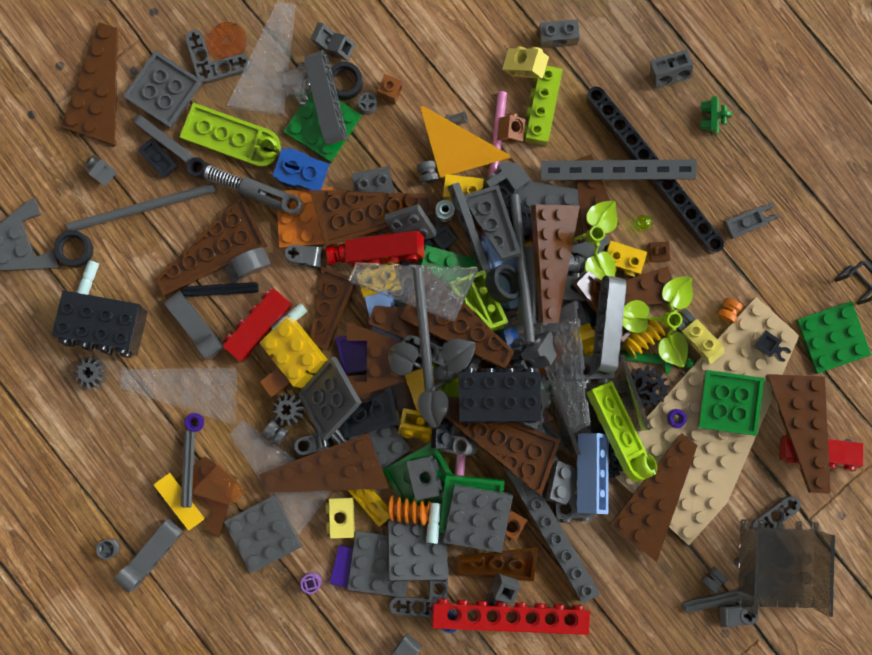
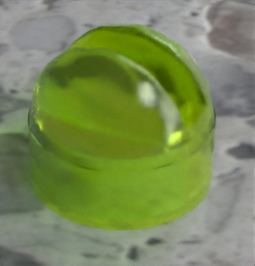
[636,215,653,230]

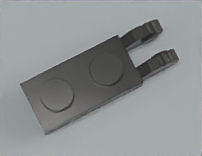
[723,203,779,240]

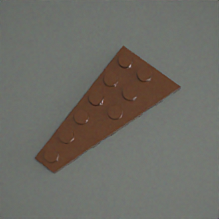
[155,195,267,297]
[531,205,580,324]
[259,433,389,493]

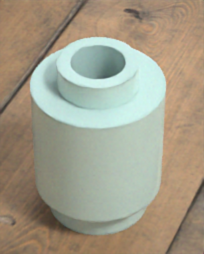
[435,200,455,222]

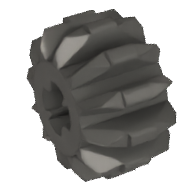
[73,357,107,390]
[271,394,304,427]

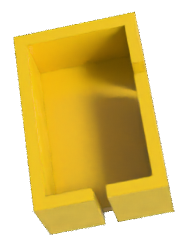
[260,317,328,388]

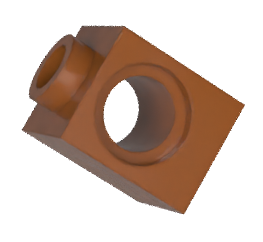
[377,74,403,104]
[497,113,526,144]
[260,368,291,398]
[505,510,527,541]

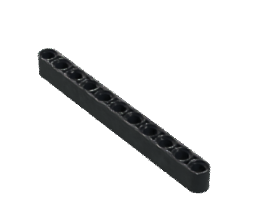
[586,86,724,255]

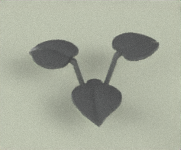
[388,339,476,427]

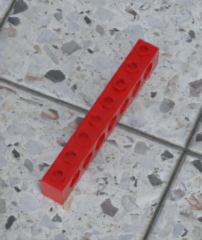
[430,599,590,635]

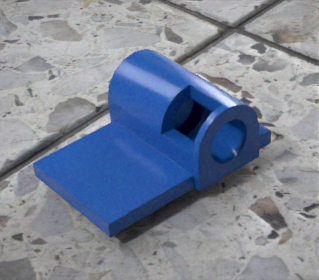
[273,148,330,190]

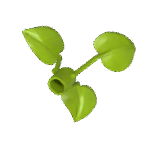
[574,201,618,280]
[622,276,693,367]

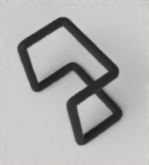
[834,261,872,305]

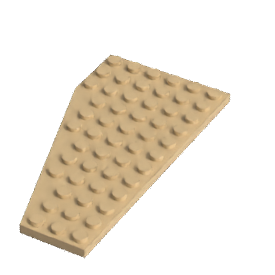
[608,297,799,545]

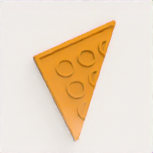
[420,106,511,178]

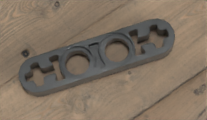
[132,114,194,163]

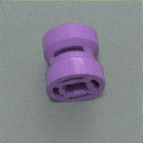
[301,572,322,594]

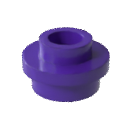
[667,409,687,428]
[185,413,204,432]

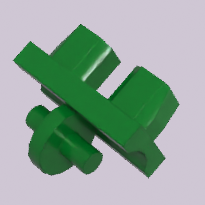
[701,96,732,135]

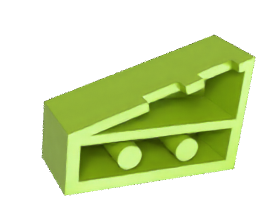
[447,270,508,333]

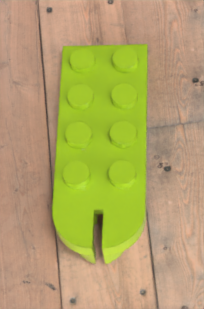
[180,102,281,167]
[586,381,657,482]

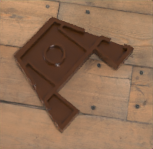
[347,323,405,396]
[156,457,238,537]

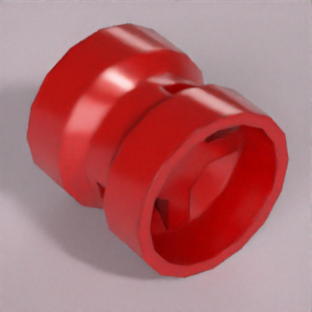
[326,244,346,265]

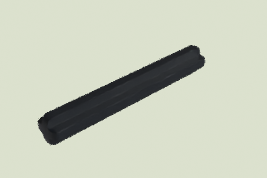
[183,282,259,297]

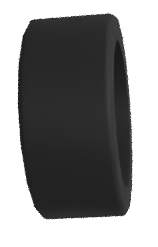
[331,61,363,100]
[54,230,94,268]
[485,264,520,304]

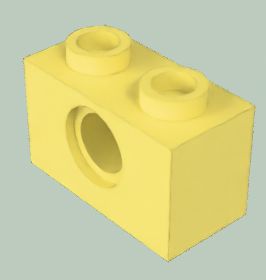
[502,46,549,78]
[682,319,725,365]
[326,497,355,538]

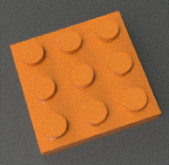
[276,187,337,249]

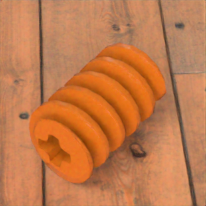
[388,496,430,526]

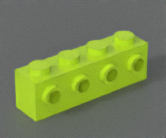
[524,66,563,146]

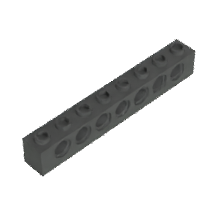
[502,466,600,604]

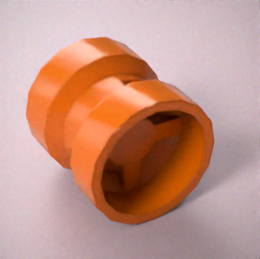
[717,298,743,323]

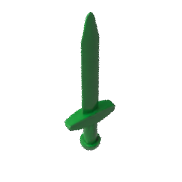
[619,350,694,375]

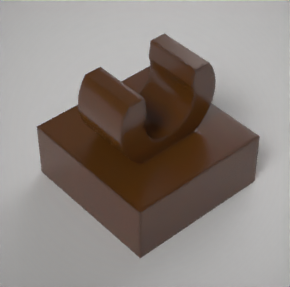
[649,241,670,262]

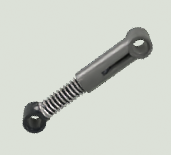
[187,157,304,217]

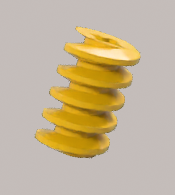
[623,320,665,359]

